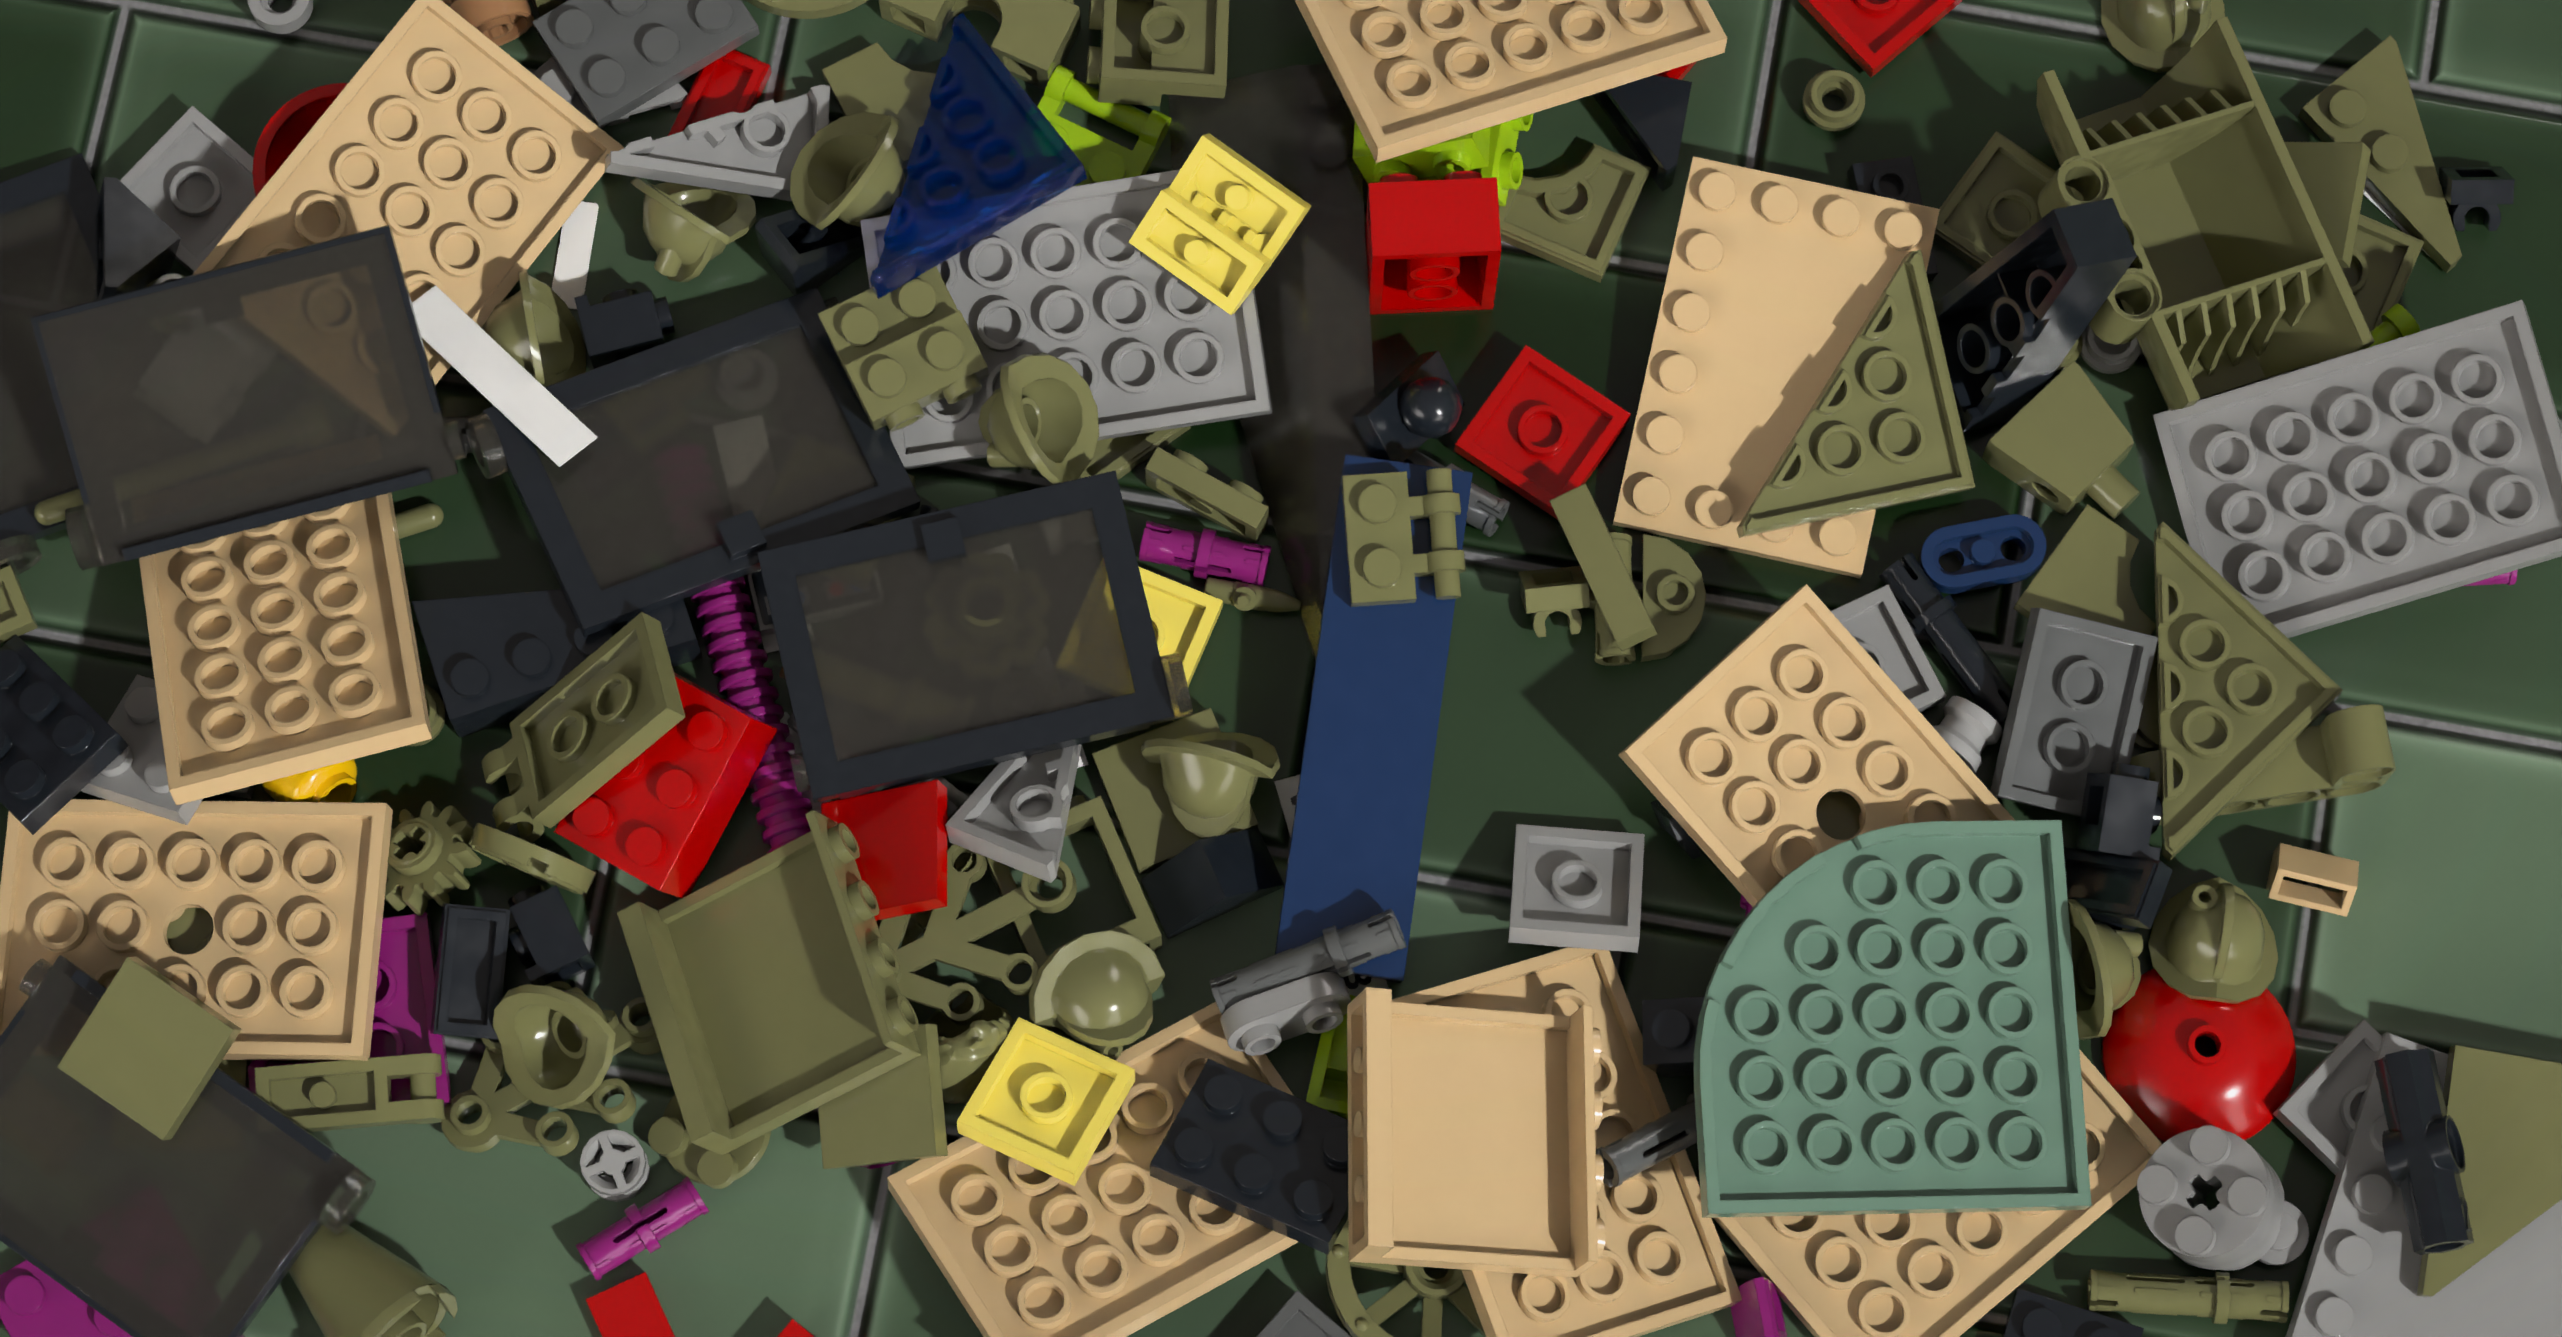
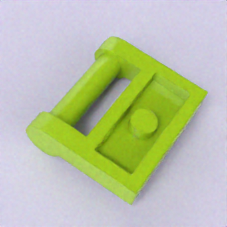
[1009,65,1172,189]

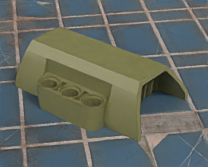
[2036,17,2375,411]

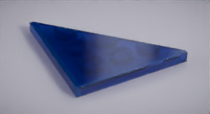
[870,13,1087,299]

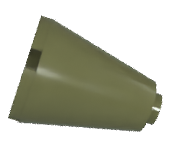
[289,1214,458,1337]

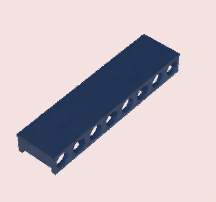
[1275,454,1473,983]

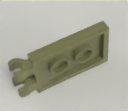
[481,612,685,843]

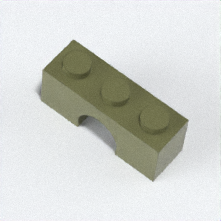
[879,0,1081,90]

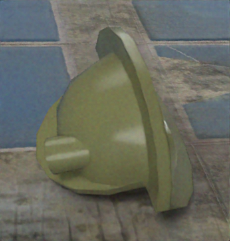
[2101,0,2225,73]
[790,112,906,230]
[630,177,757,282]
[481,268,586,387]
[978,353,1099,485]
[1141,732,1280,838]
[2148,877,2278,1004]
[2068,899,2143,1040]
[1029,930,1165,1060]
[493,984,619,1110]

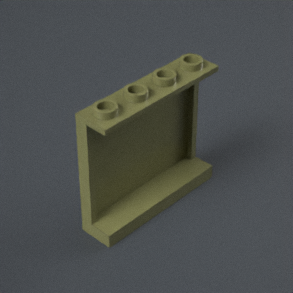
[617,810,922,1156]

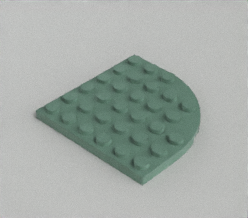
[1694,820,2092,1218]

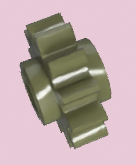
[385,801,482,916]

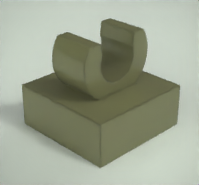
[1518,566,1590,638]

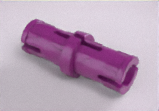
[1139,520,1271,586]
[575,1176,709,1281]

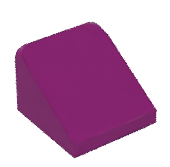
[1730,1277,1787,1337]

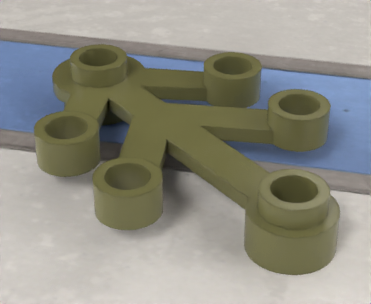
[879,844,1077,1026]
[441,981,661,1157]

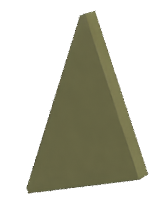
[1737,250,1975,538]
[2154,522,2343,861]
[2417,1045,2562,1297]

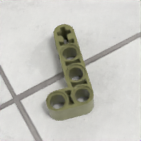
[2130,704,2396,825]

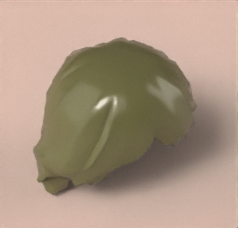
[923,993,1014,1104]

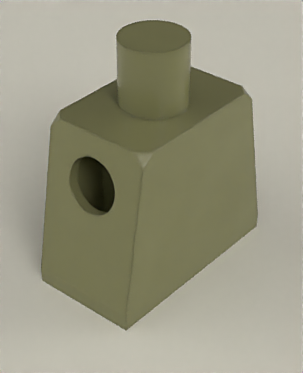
[1981,360,2140,519]

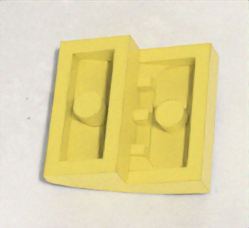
[1128,133,1312,315]

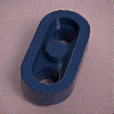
[1918,514,2047,594]

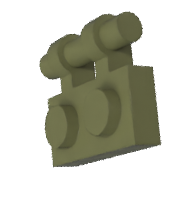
[1341,468,1466,607]

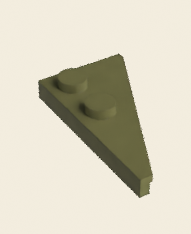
[2298,35,2462,273]

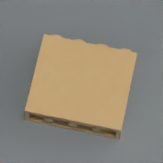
[1347,987,1606,1277]

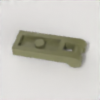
[255,1053,445,1133]

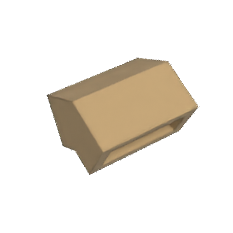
[2266,843,2359,917]

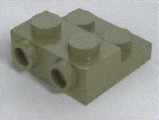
[1086,0,1229,107]
[818,259,989,432]

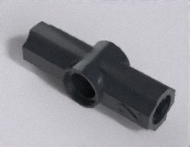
[2374,1048,2474,1255]

